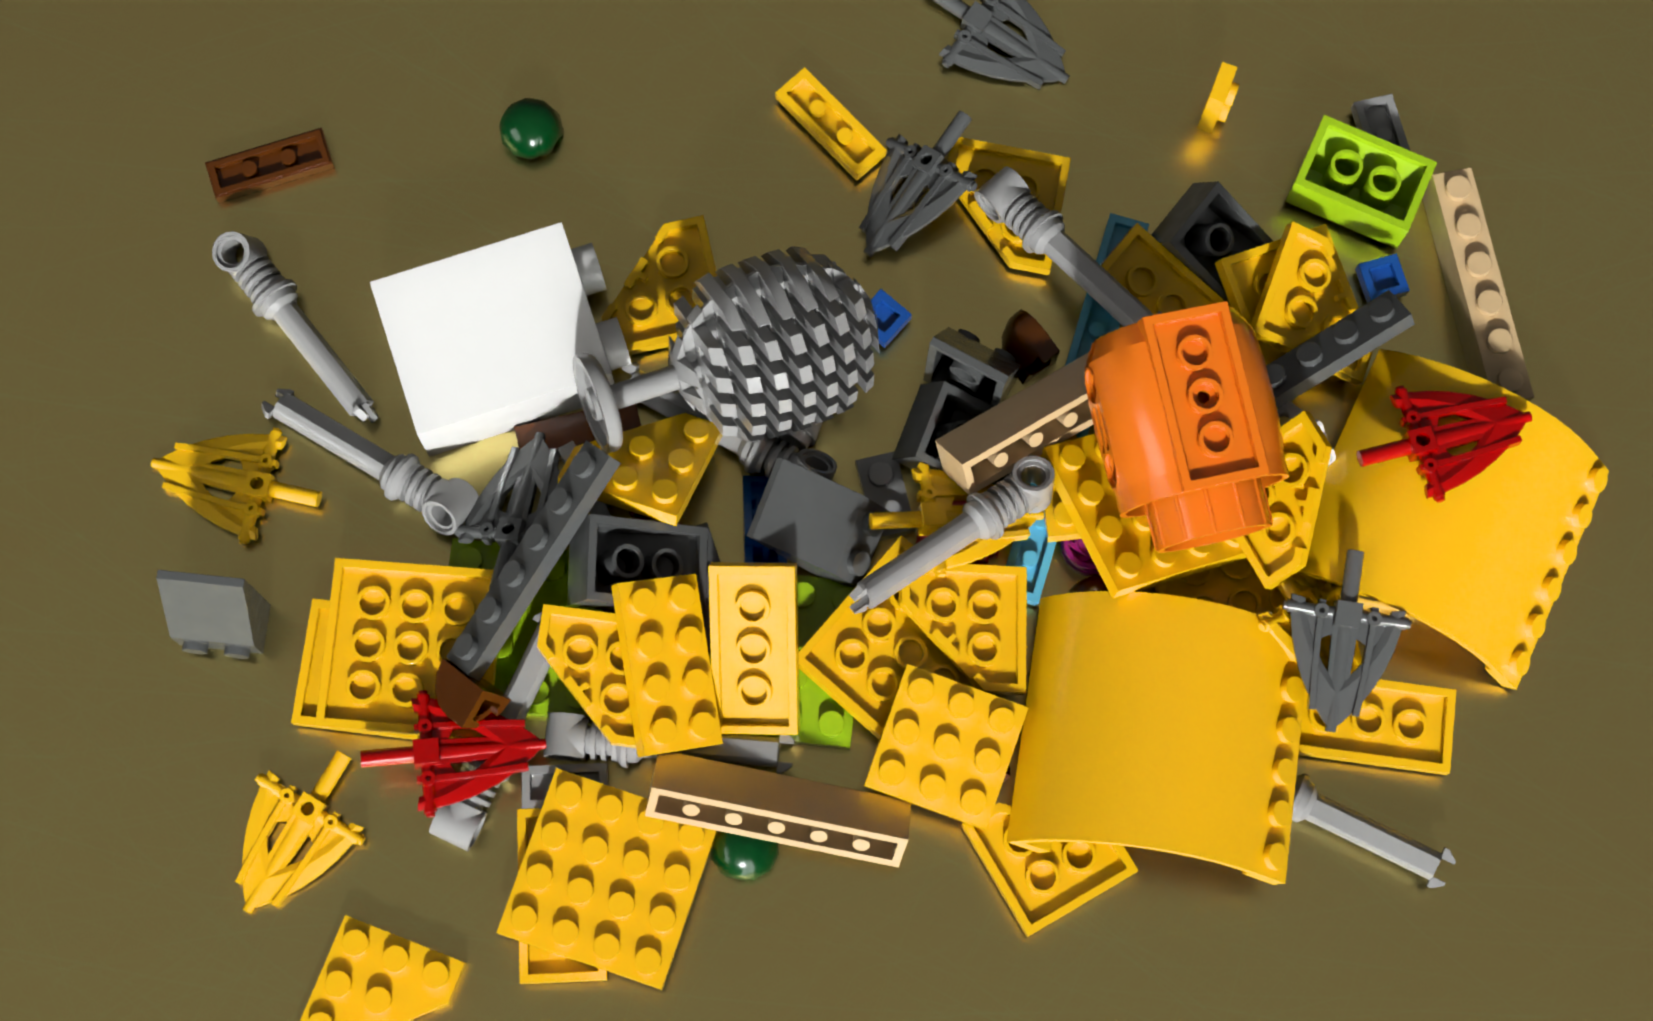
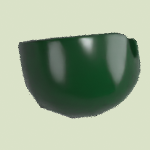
[499,98,563,160]
[710,831,779,880]

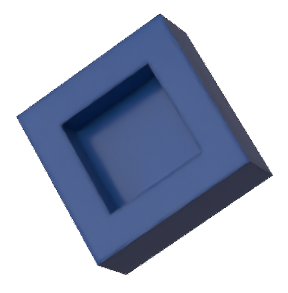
[1355,253,1410,303]
[871,289,912,348]

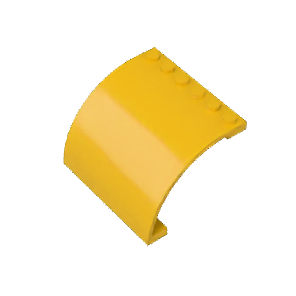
[1292,349,1609,690]
[1007,591,1305,885]

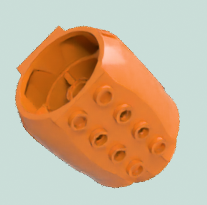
[1084,301,1289,553]

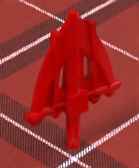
[1356,385,1532,503]
[360,690,546,818]

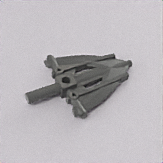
[932,0,1070,90]
[859,111,977,257]
[454,432,560,590]
[1283,550,1411,733]

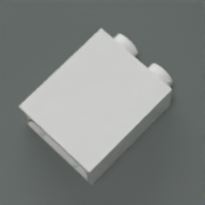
[370,222,632,457]

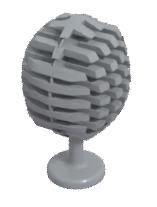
[573,246,880,454]

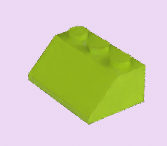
[1285,115,1437,249]

